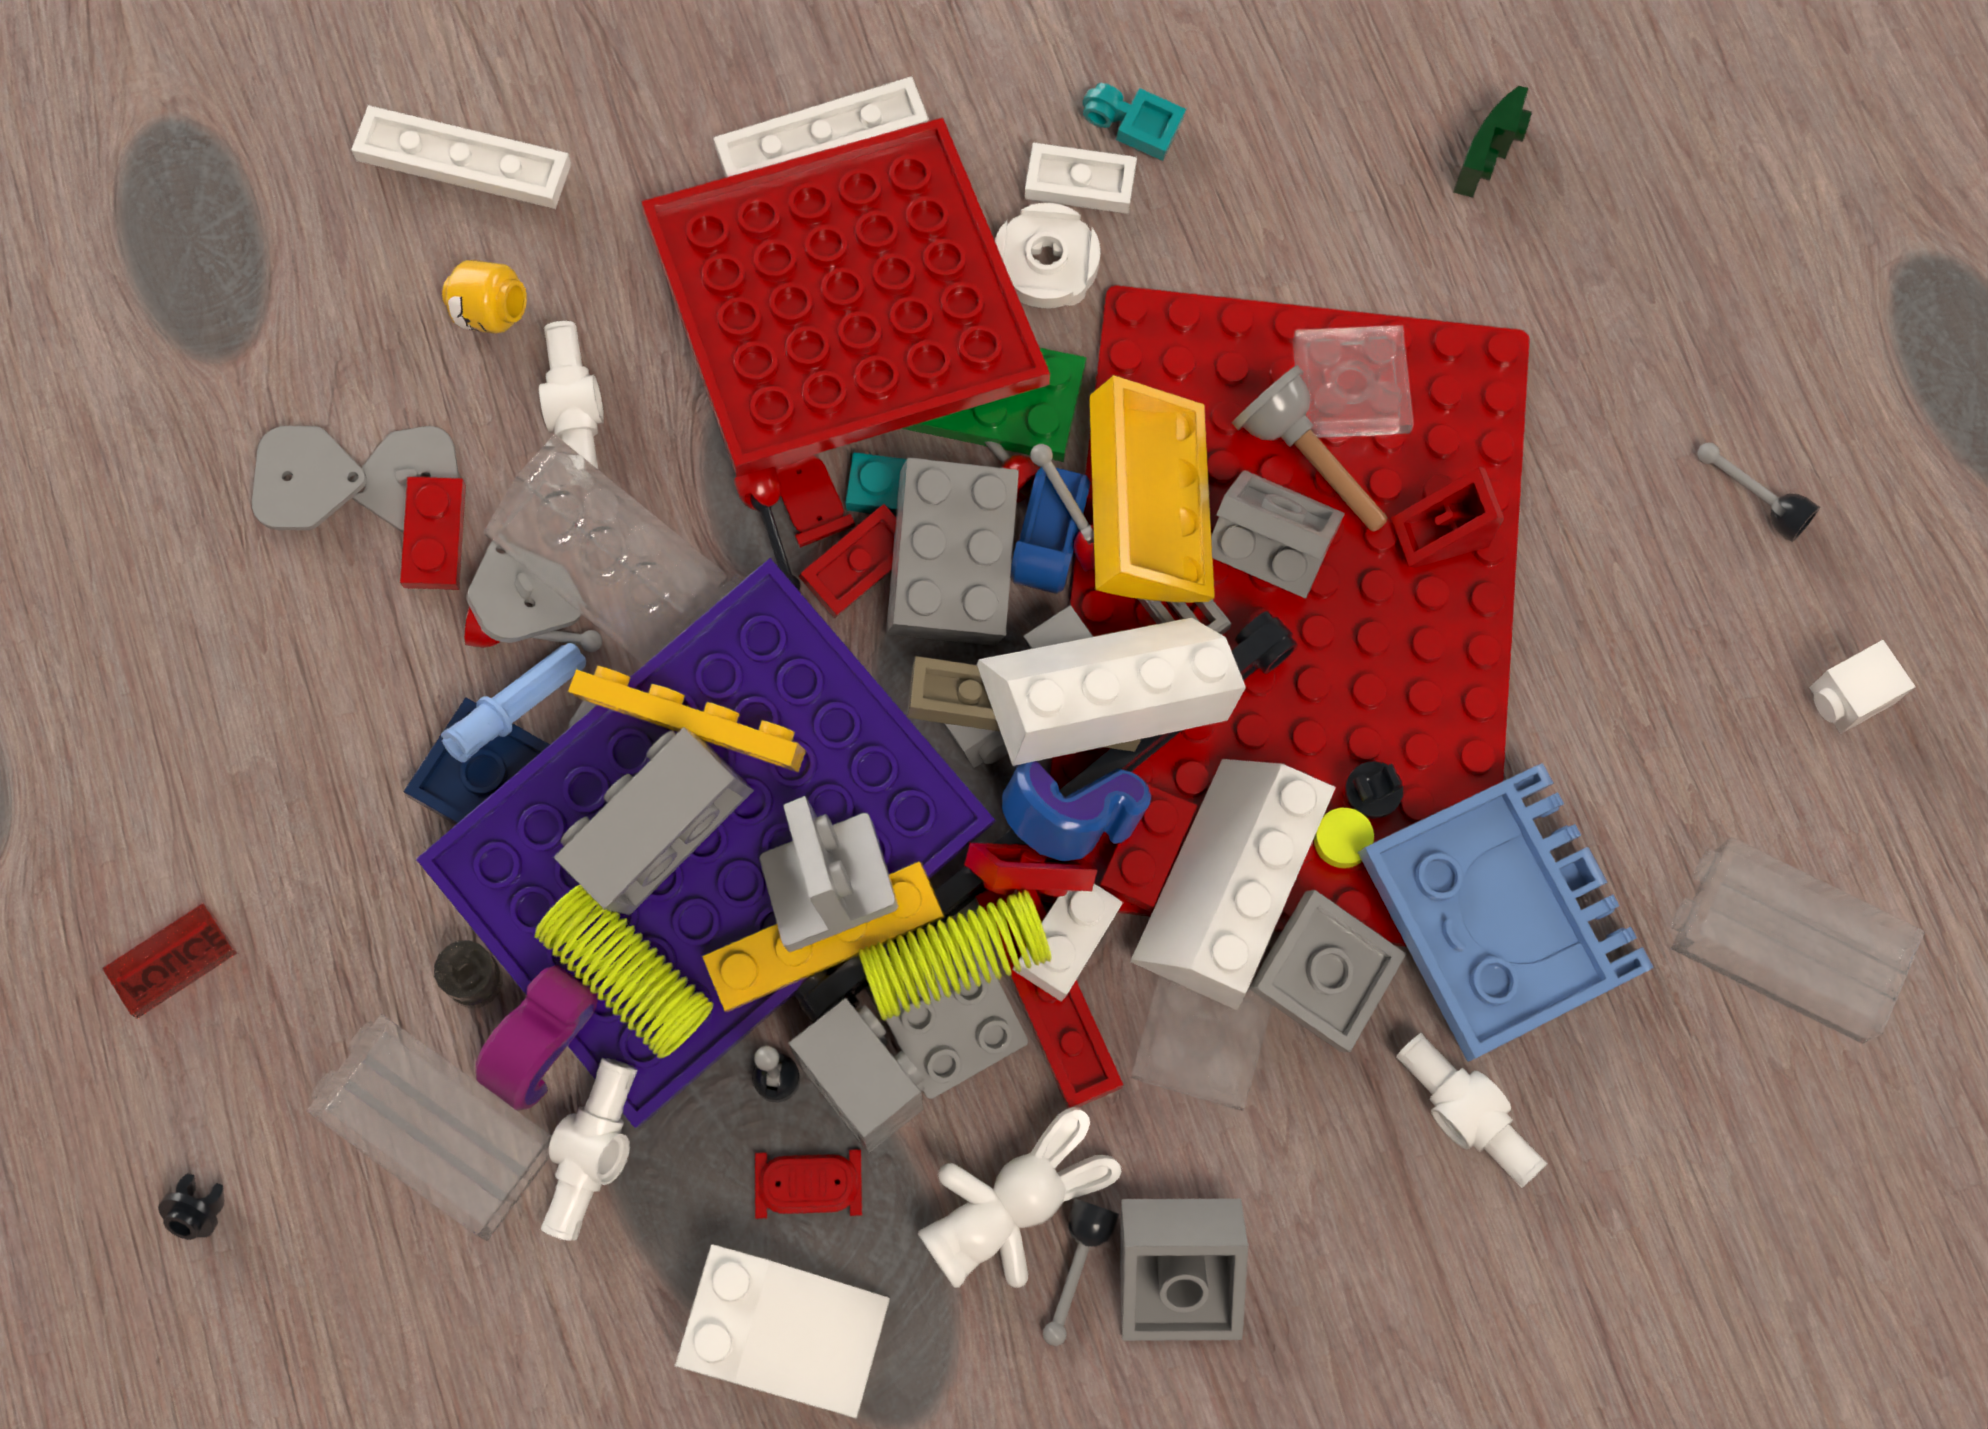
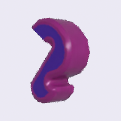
[475,965,597,1111]

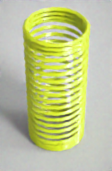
[535,884,713,1058]
[858,890,1052,1021]

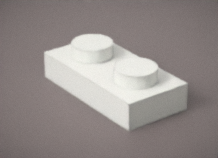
[1025,143,1137,214]
[1012,884,1123,1001]

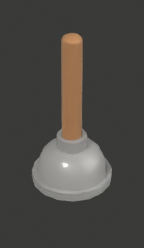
[1232,365,1387,531]

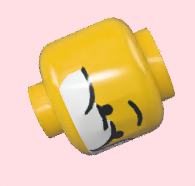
[442,260,527,334]

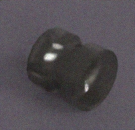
[434,940,503,1008]

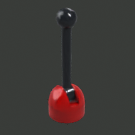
[734,467,801,591]

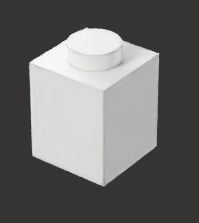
[1809,640,1915,734]

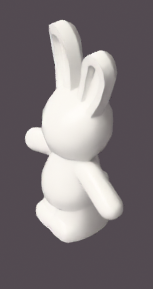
[918,1107,1121,1288]

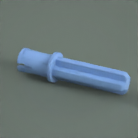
[441,643,586,762]

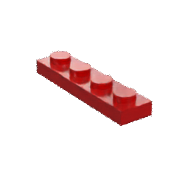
[976,889,1124,1109]

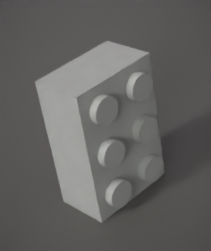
[886,457,1019,646]
[554,727,754,915]

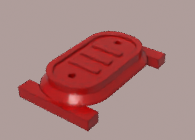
[774,454,855,548]
[755,1150,862,1219]

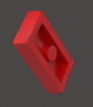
[400,477,466,590]
[799,504,896,619]
[1100,784,1198,913]
[965,843,1098,897]

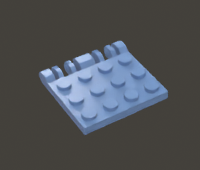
[1358,763,1654,1062]

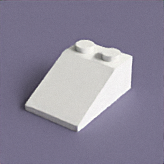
[675,1244,890,1418]

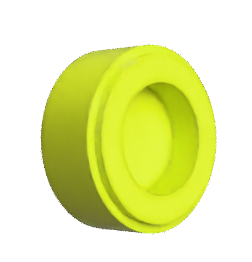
[1314,808,1374,868]

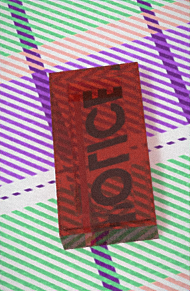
[102,903,238,1019]

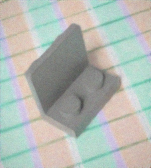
[865,939,1028,1099]

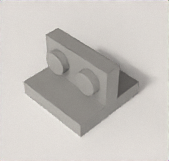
[1211,470,1345,598]

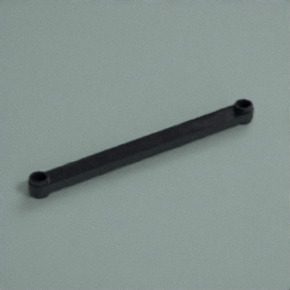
[794,611,1298,1023]

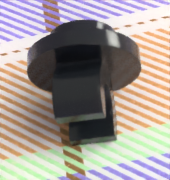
[1345,761,1403,819]
[158,1173,225,1240]

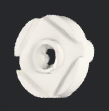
[995,203,1100,308]

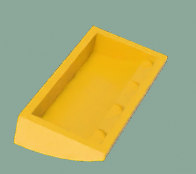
[1089,375,1214,603]

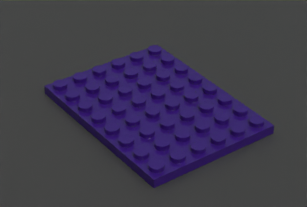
[416,558,996,1128]

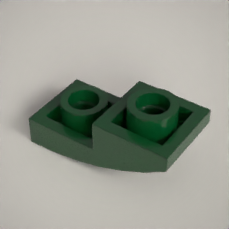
[1453,85,1532,198]

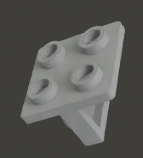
[760,796,898,952]

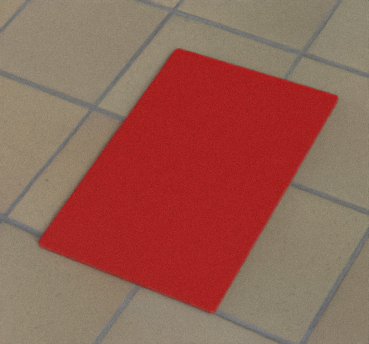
[1037,285,1530,947]

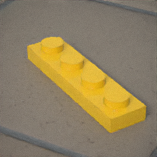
[568,666,806,772]
[702,861,945,1012]

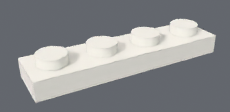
[713,76,929,177]
[351,105,571,209]

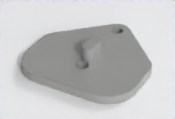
[252,426,367,530]
[350,426,459,533]
[467,539,585,643]

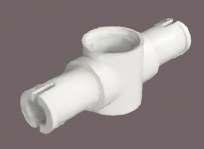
[539,321,604,486]
[1396,1033,1548,1188]
[541,1058,638,1241]

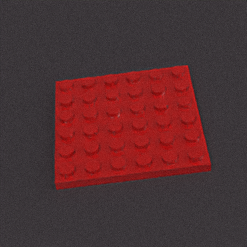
[641,117,1050,477]

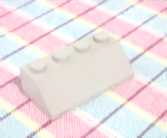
[977,618,1246,766]
[1130,759,1336,1010]

